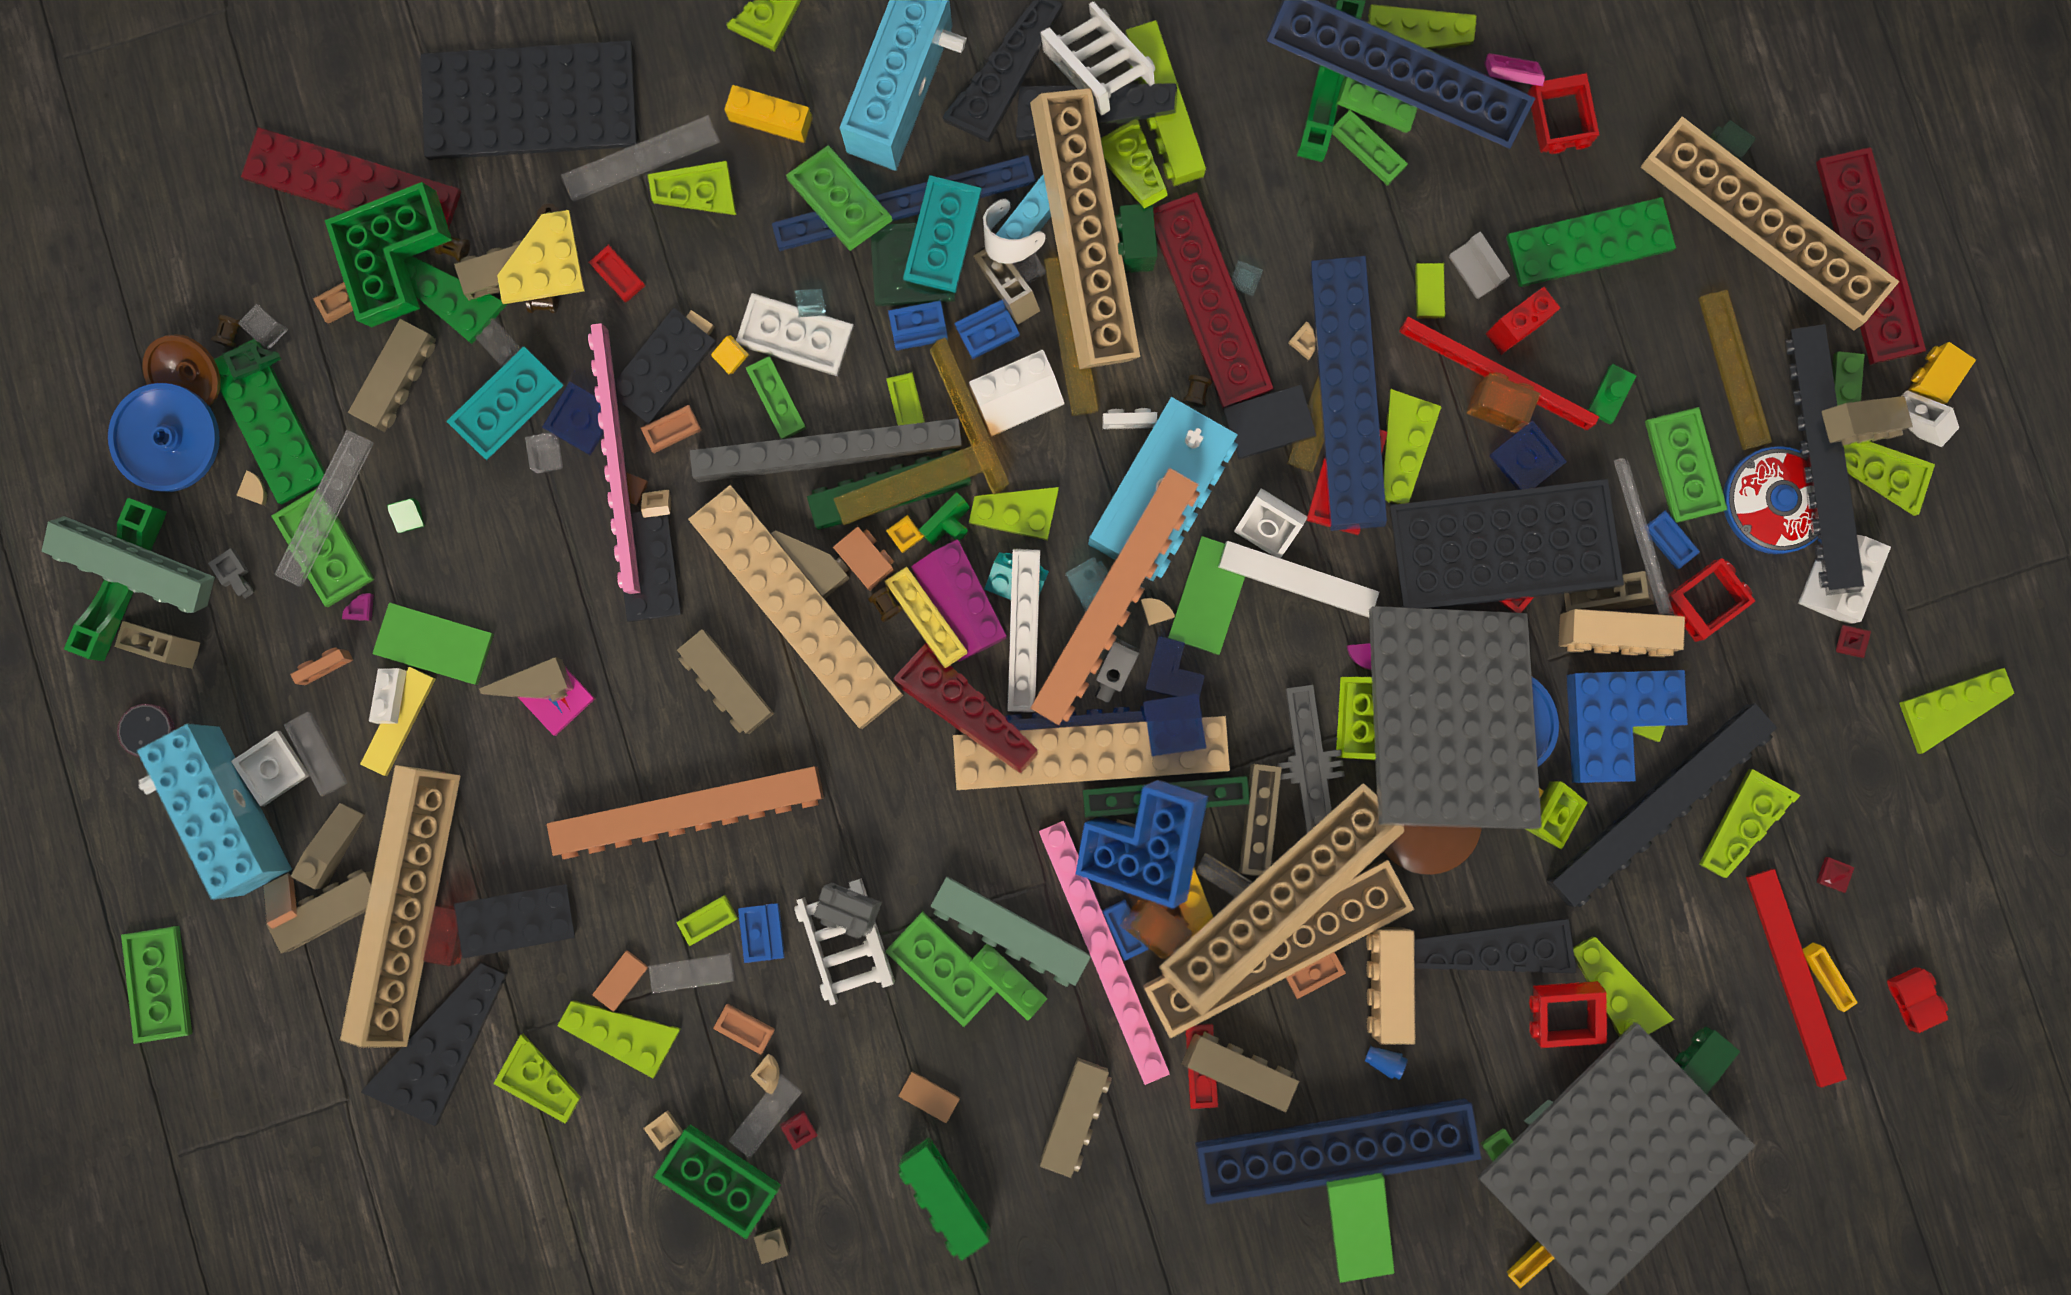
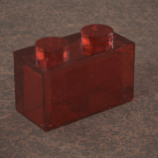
[423,905,461,966]

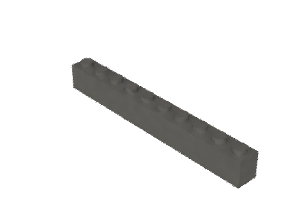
[690,419,963,482]

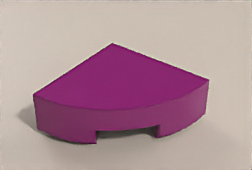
[342,593,374,621]
[1346,643,1372,670]

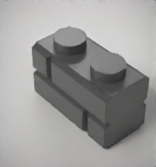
[814,882,881,938]

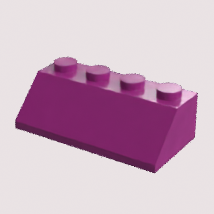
[911,539,1007,662]

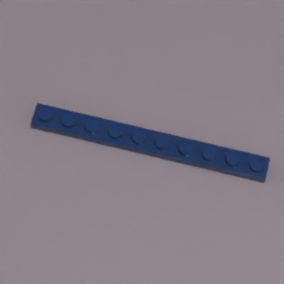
[772,155,1035,251]

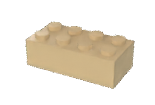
[1559,609,1685,658]
[1366,927,1415,1044]

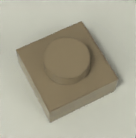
[754,1226,789,1264]

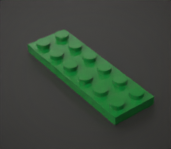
[1506,197,1676,287]
[214,338,329,505]

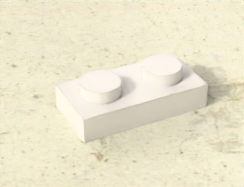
[1102,408,1157,429]
[369,668,406,724]

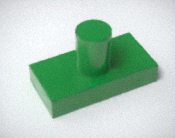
[1588,364,1636,424]
[919,492,970,546]

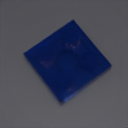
[542,382,604,456]
[1489,420,1567,490]
[1143,694,1206,757]

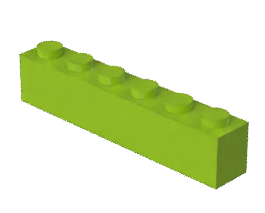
[1125,20,1206,186]

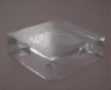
[1012,253,1046,284]

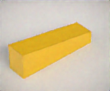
[1802,942,1858,1012]
[1507,1241,1554,1288]

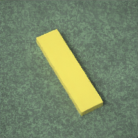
[884,567,967,668]
[361,667,436,776]

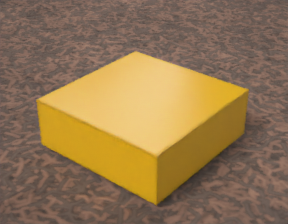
[711,335,749,374]
[886,515,924,553]

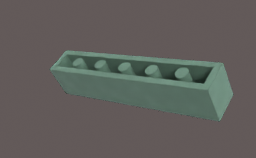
[41,516,215,613]
[930,876,1091,987]

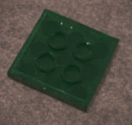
[871,223,955,307]

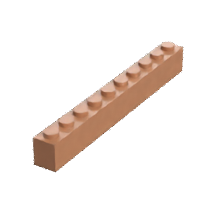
[1031,468,1200,725]
[547,766,824,860]

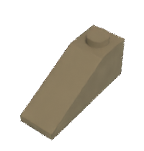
[974,249,1040,325]
[771,530,850,598]
[1564,571,1655,612]
[114,621,200,669]
[479,657,574,702]
[291,803,365,889]

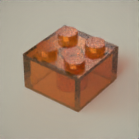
[1466,372,1541,433]
[1120,899,1194,959]

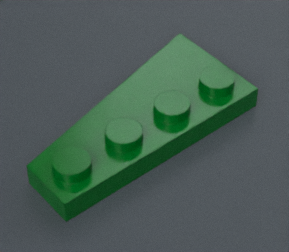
[404,256,507,344]

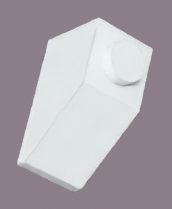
[1902,390,1959,447]

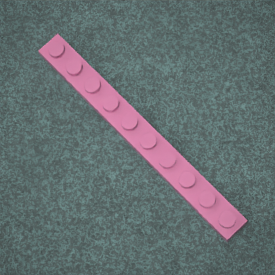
[588,323,641,594]
[1039,821,1170,1085]

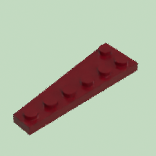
[893,642,1038,774]

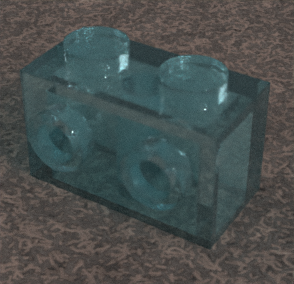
[1065,557,1108,612]

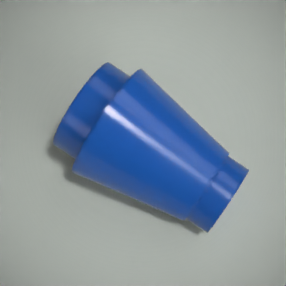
[1365,1046,1408,1080]

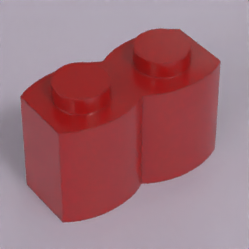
[1887,967,1948,1033]

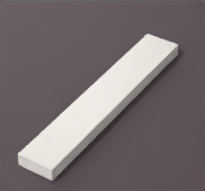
[1218,541,1379,618]
[1008,549,1040,712]

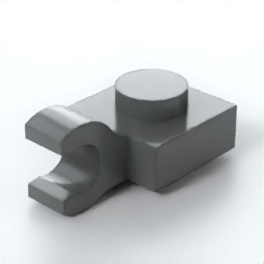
[208,548,255,598]

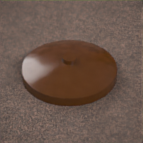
[1383,825,1482,874]

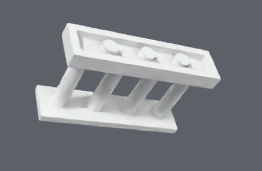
[1040,2,1155,115]
[795,878,895,1006]

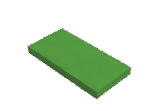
[786,145,893,251]
[1645,407,1727,523]
[271,488,375,607]
[1168,536,1245,655]
[373,603,494,685]
[885,912,997,1027]
[121,926,192,1044]
[1326,1173,1394,1283]

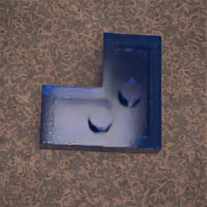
[1145,636,1205,702]

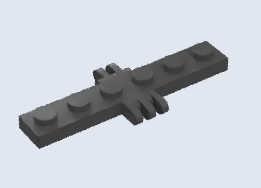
[1278,685,1345,834]

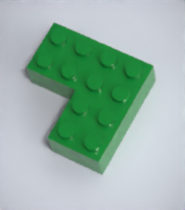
[325,182,452,327]

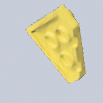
[497,210,584,304]

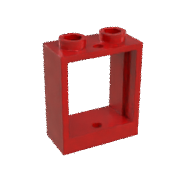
[1528,73,1599,154]
[1486,287,1560,355]
[1663,558,1755,642]
[1529,981,1607,1048]

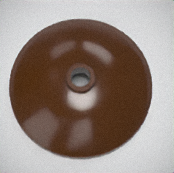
[142,334,221,407]

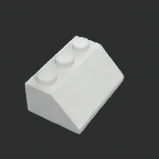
[969,350,1064,436]
[1798,535,1891,624]

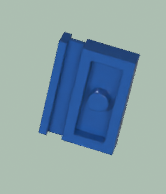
[955,300,1020,359]
[888,301,948,351]
[738,903,785,963]

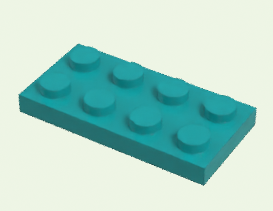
[903,175,982,293]
[446,346,564,460]

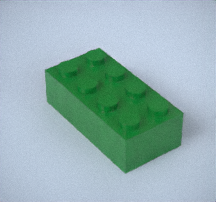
[654,1124,781,1239]
[898,1137,991,1261]

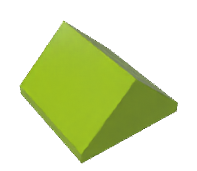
[1525,781,1588,849]

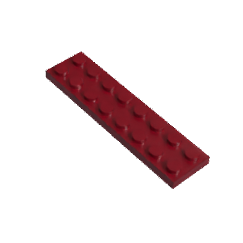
[241,127,461,229]
[1816,147,1926,365]
[1153,192,1273,409]

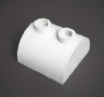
[1234,488,1307,558]

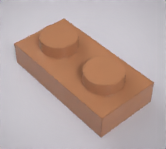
[290,648,353,685]
[1285,952,1346,999]

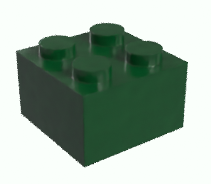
[1115,204,1157,273]

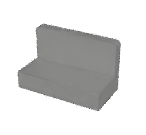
[1449,232,1510,299]

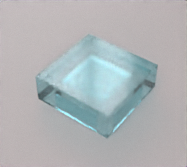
[1231,261,1263,297]
[795,289,825,318]

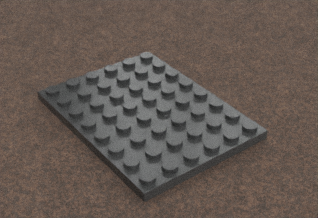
[1369,606,1542,829]
[1478,1022,1755,1295]

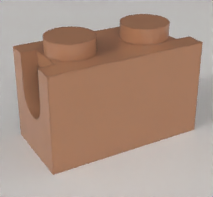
[833,527,894,591]

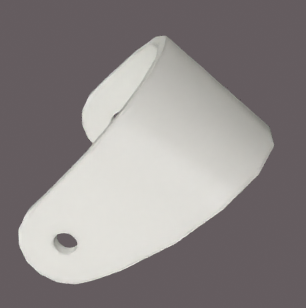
[983,199,1045,264]

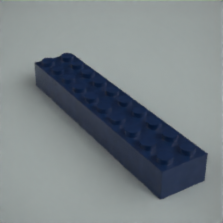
[1266,0,1535,148]
[1310,256,1387,531]
[1195,1098,1481,1204]

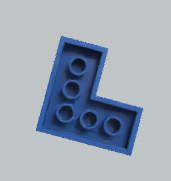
[1567,670,1687,783]
[1075,780,1208,908]

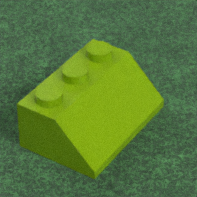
[1336,677,1376,760]

